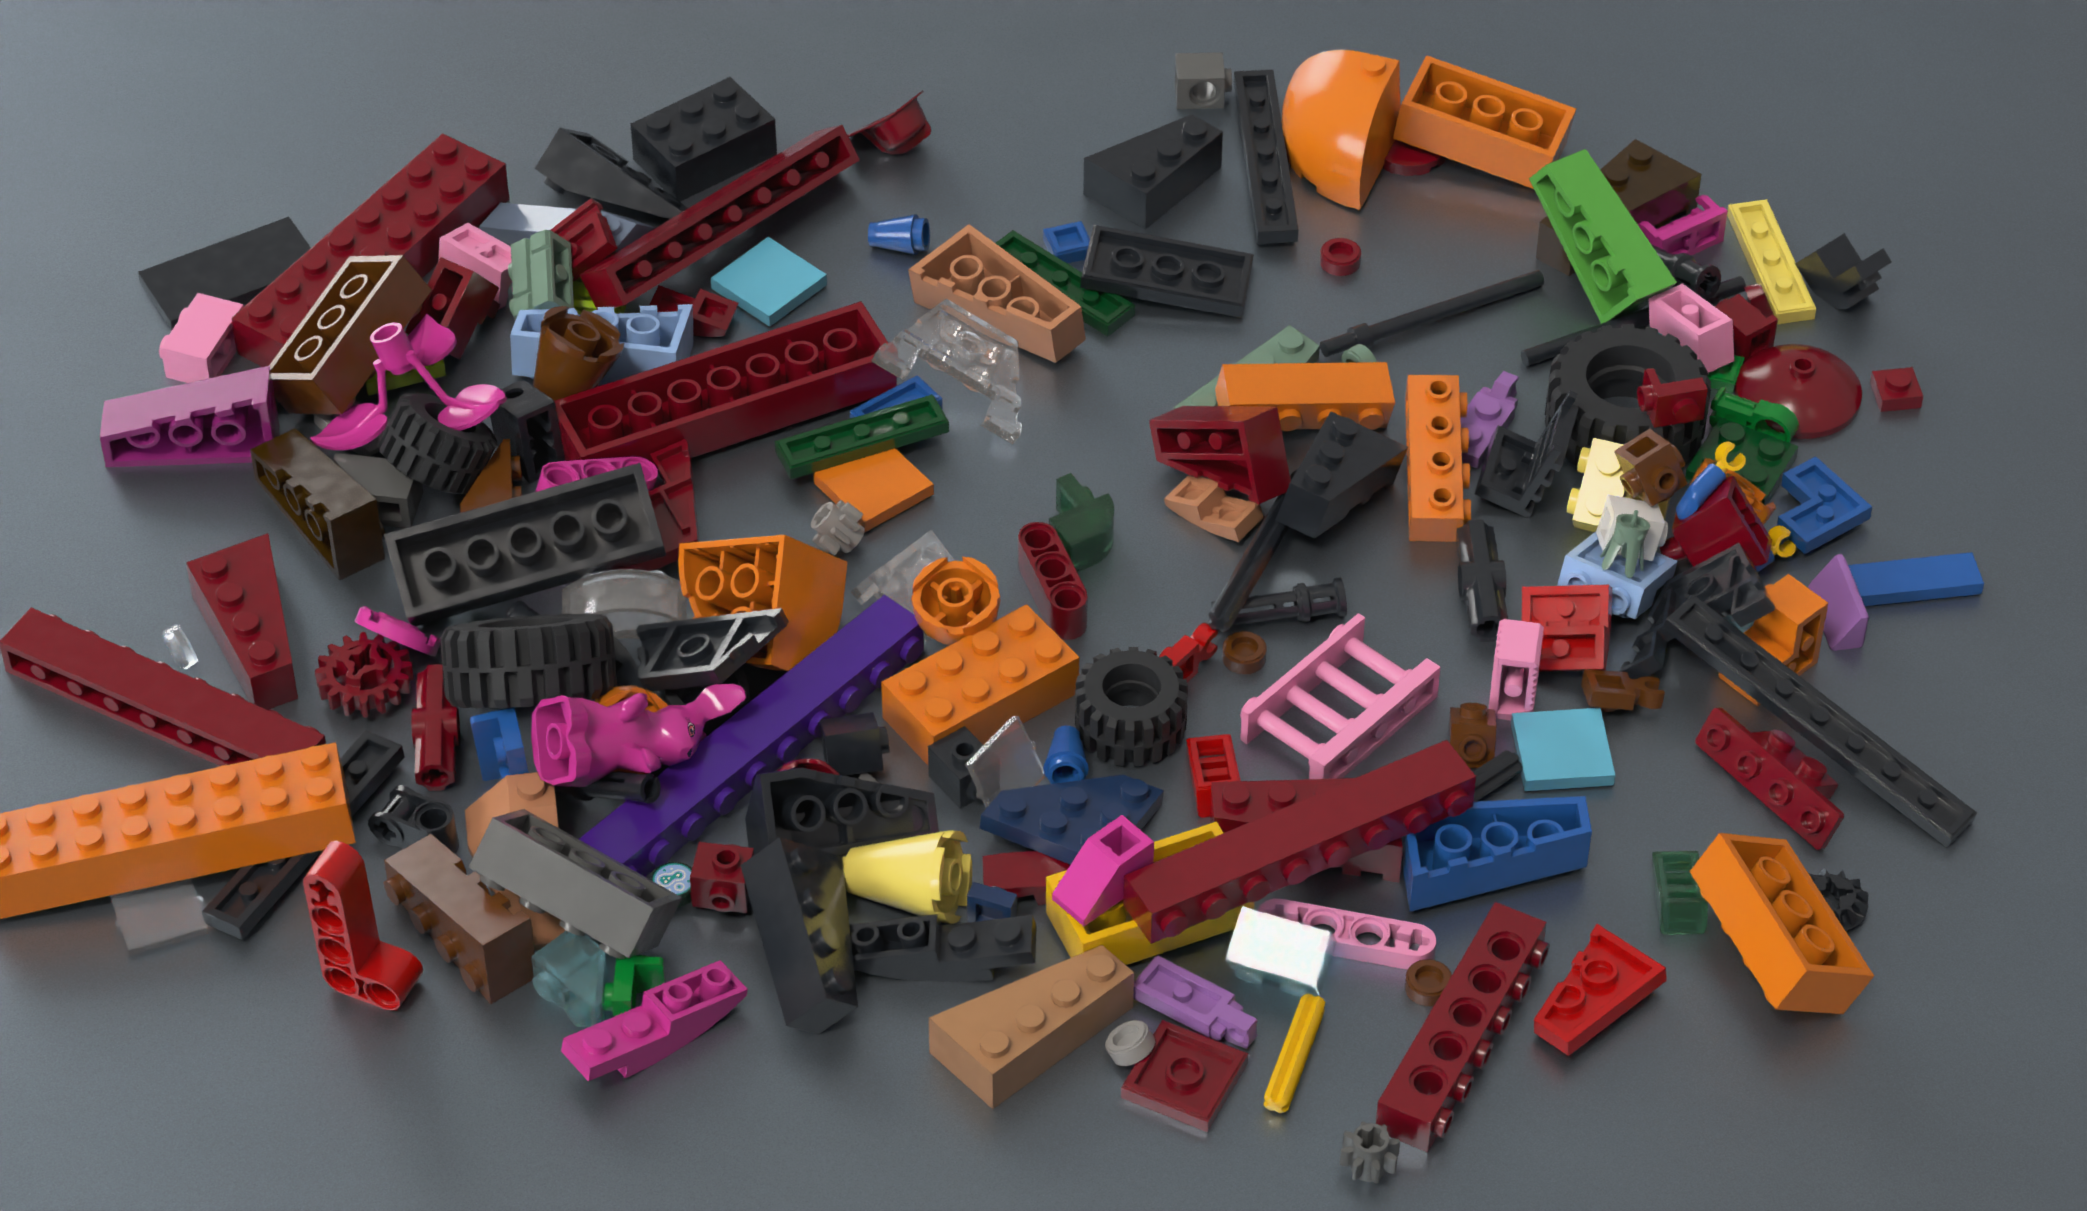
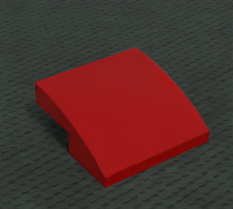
[1521,584,1612,672]

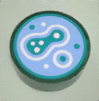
[651,862,692,907]

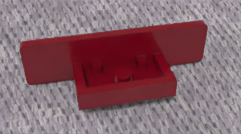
[1695,707,1844,850]

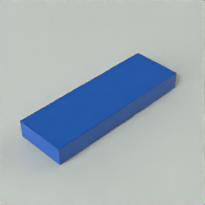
[1848,552,1984,606]

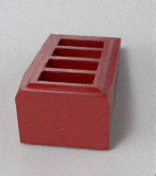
[1186,734,1241,818]

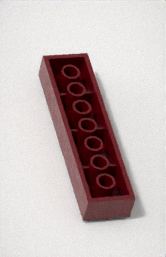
[231,133,510,367]
[555,301,897,462]

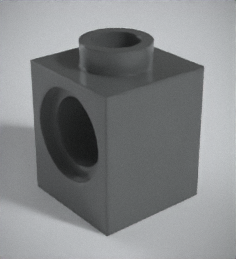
[1175,52,1232,109]

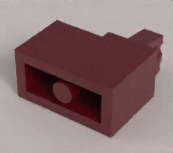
[405,257,501,360]

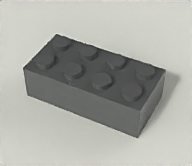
[469,809,682,959]

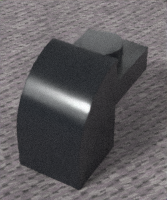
[1795,233,1892,309]

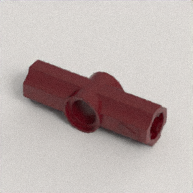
[411,664,460,791]

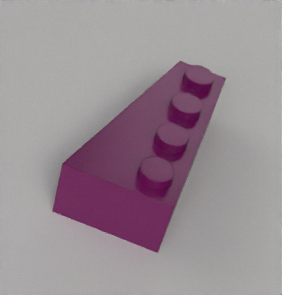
[100,366,280,467]

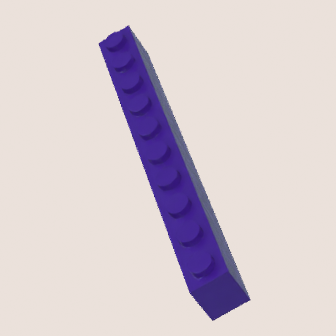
[579,594,924,877]

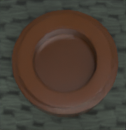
[1222,631,1267,674]
[1405,959,1452,1007]

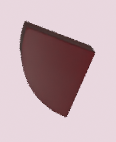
[1744,283,1774,318]

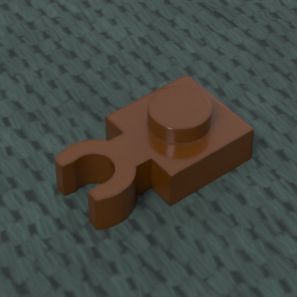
[1581,669,1665,712]

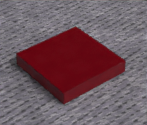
[1121,1020,1248,1132]

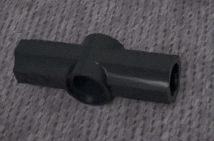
[1456,520,1508,642]

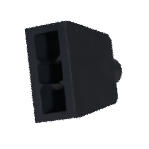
[490,381,565,483]

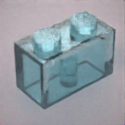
[1225,906,1337,997]

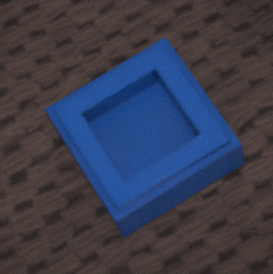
[1043,221,1090,263]

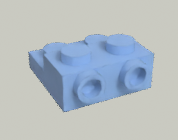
[1557,531,1678,619]

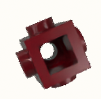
[690,842,754,913]

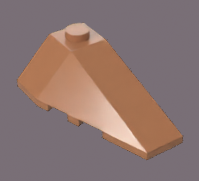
[465,772,571,951]

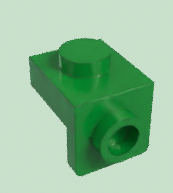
[604,955,666,1017]

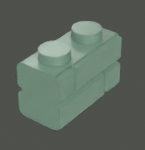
[508,229,574,320]

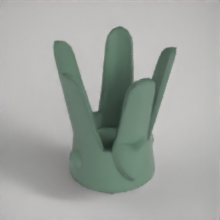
[1600,510,1650,578]

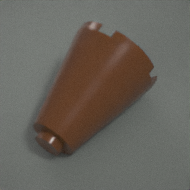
[533,306,624,401]

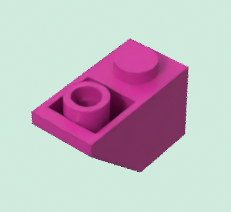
[1052,815,1154,926]

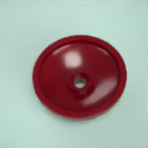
[1735,344,1862,439]

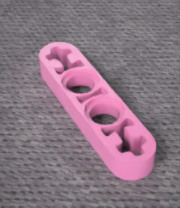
[1256,899,1436,970]

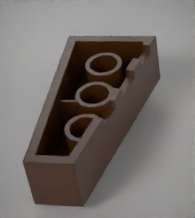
[383,834,538,1004]

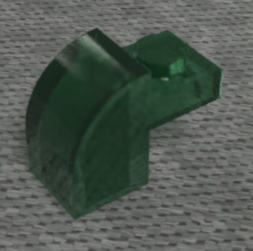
[1049,473,1114,573]

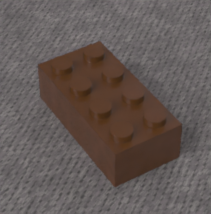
[269,255,432,414]

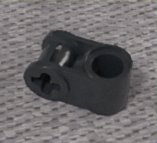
[368,785,459,854]

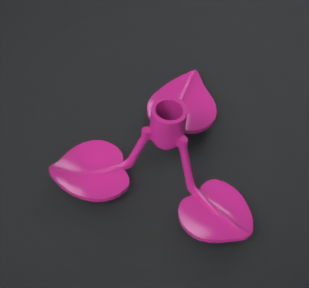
[310,314,507,451]

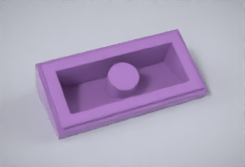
[1808,554,1869,651]

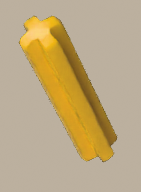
[1263,993,1325,1114]

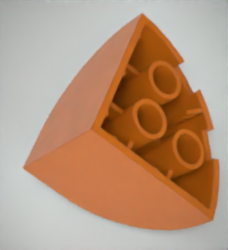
[1282,50,1401,210]
[678,535,848,671]

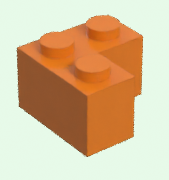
[1718,574,1828,707]

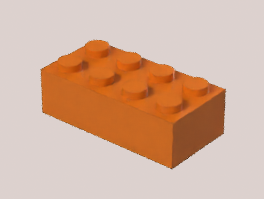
[1393,55,1577,189]
[881,604,1080,765]
[1689,833,1874,1014]

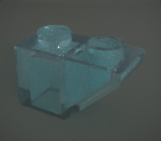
[531,931,608,1028]

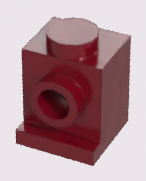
[1715,294,1778,364]

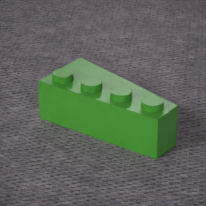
[1529,149,1677,323]

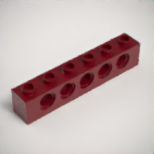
[1376,902,1550,1153]

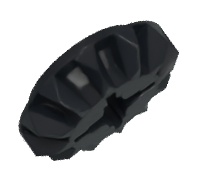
[1808,868,1869,931]

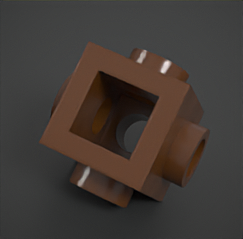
[1614,429,1688,507]

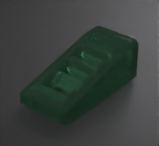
[1652,851,1708,935]

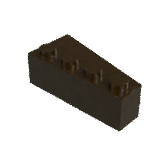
[1536,139,1702,276]
[250,428,386,581]

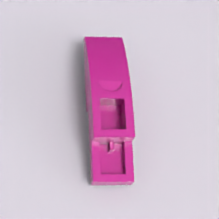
[561,960,748,1081]

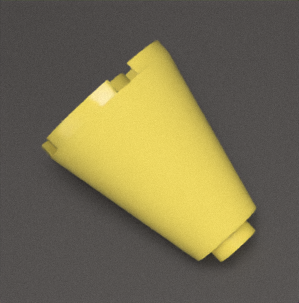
[842,830,972,924]

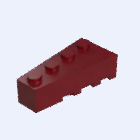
[186,533,298,710]
[1210,778,1403,883]

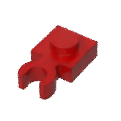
[1159,622,1218,683]

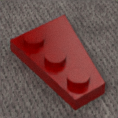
[1533,924,1667,1056]

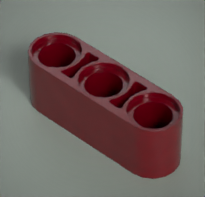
[1018,522,1088,640]

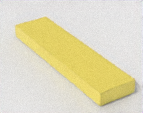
[1727,199,1816,325]

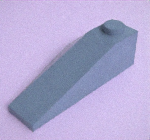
[479,203,655,262]

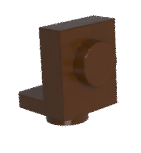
[1449,703,1497,768]

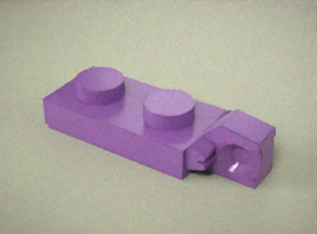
[1460,371,1519,469]
[1133,956,1257,1049]

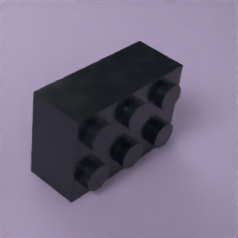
[630,77,777,202]

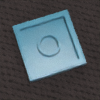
[711,237,827,327]
[1511,708,1615,791]

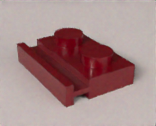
[550,198,617,282]

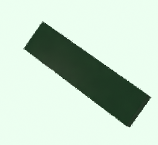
[996,230,1135,337]
[775,394,949,479]

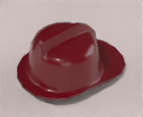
[847,90,932,154]

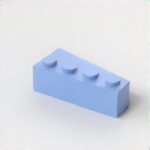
[510,304,694,385]

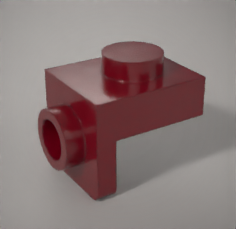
[1637,368,1708,428]

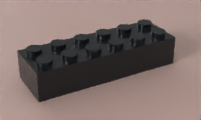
[384,463,666,626]

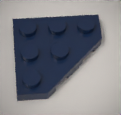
[979,775,1164,865]

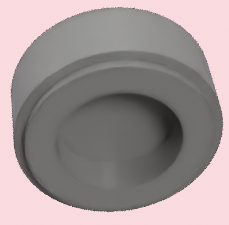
[1105,1020,1155,1066]

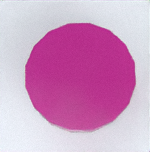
[354,606,441,657]

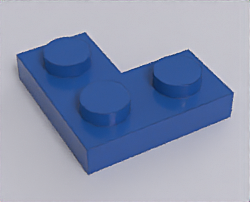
[1777,456,1872,554]

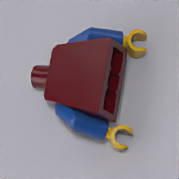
[1659,442,1796,572]

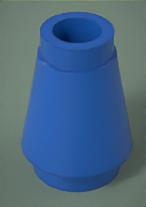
[868,214,930,255]
[1043,725,1089,784]

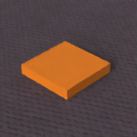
[814,448,934,532]

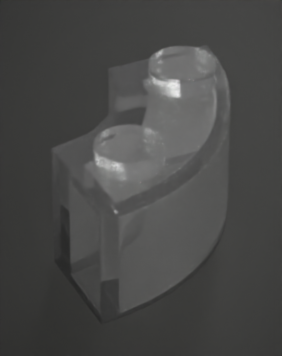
[562,569,687,639]

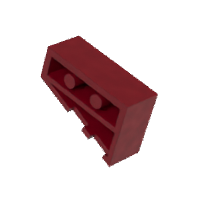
[1149,406,1291,504]

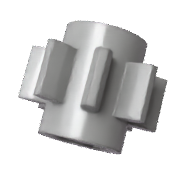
[811,500,865,555]

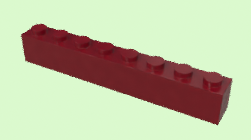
[579,124,860,310]
[0,607,326,766]
[1123,740,1476,944]

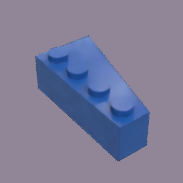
[1401,796,1592,912]

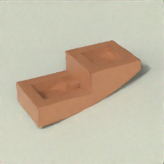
[1164,475,1264,542]

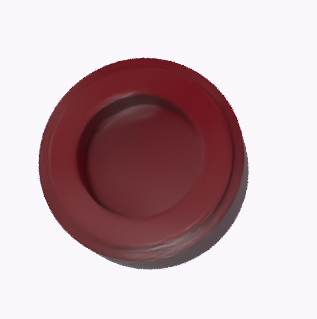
[1320,238,1361,276]

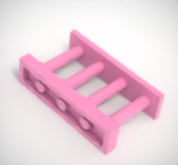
[1240,613,1440,779]

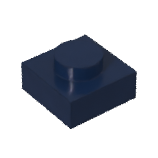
[967,882,1017,923]

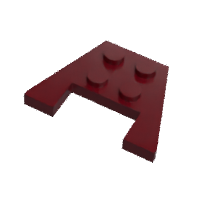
[606,439,700,585]

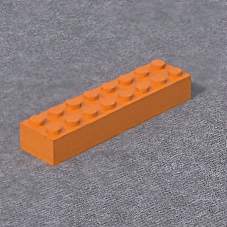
[0,742,356,919]

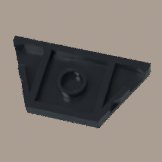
[636,608,789,692]

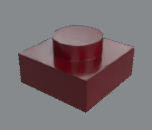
[1870,367,1923,412]

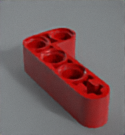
[303,841,424,1011]

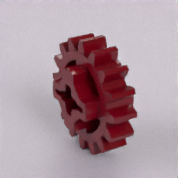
[315,632,414,718]

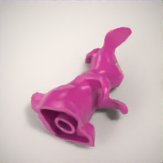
[531,684,746,787]

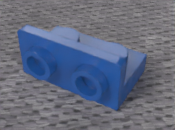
[470,707,529,781]

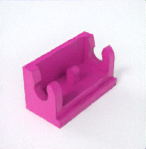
[1638,195,1728,256]

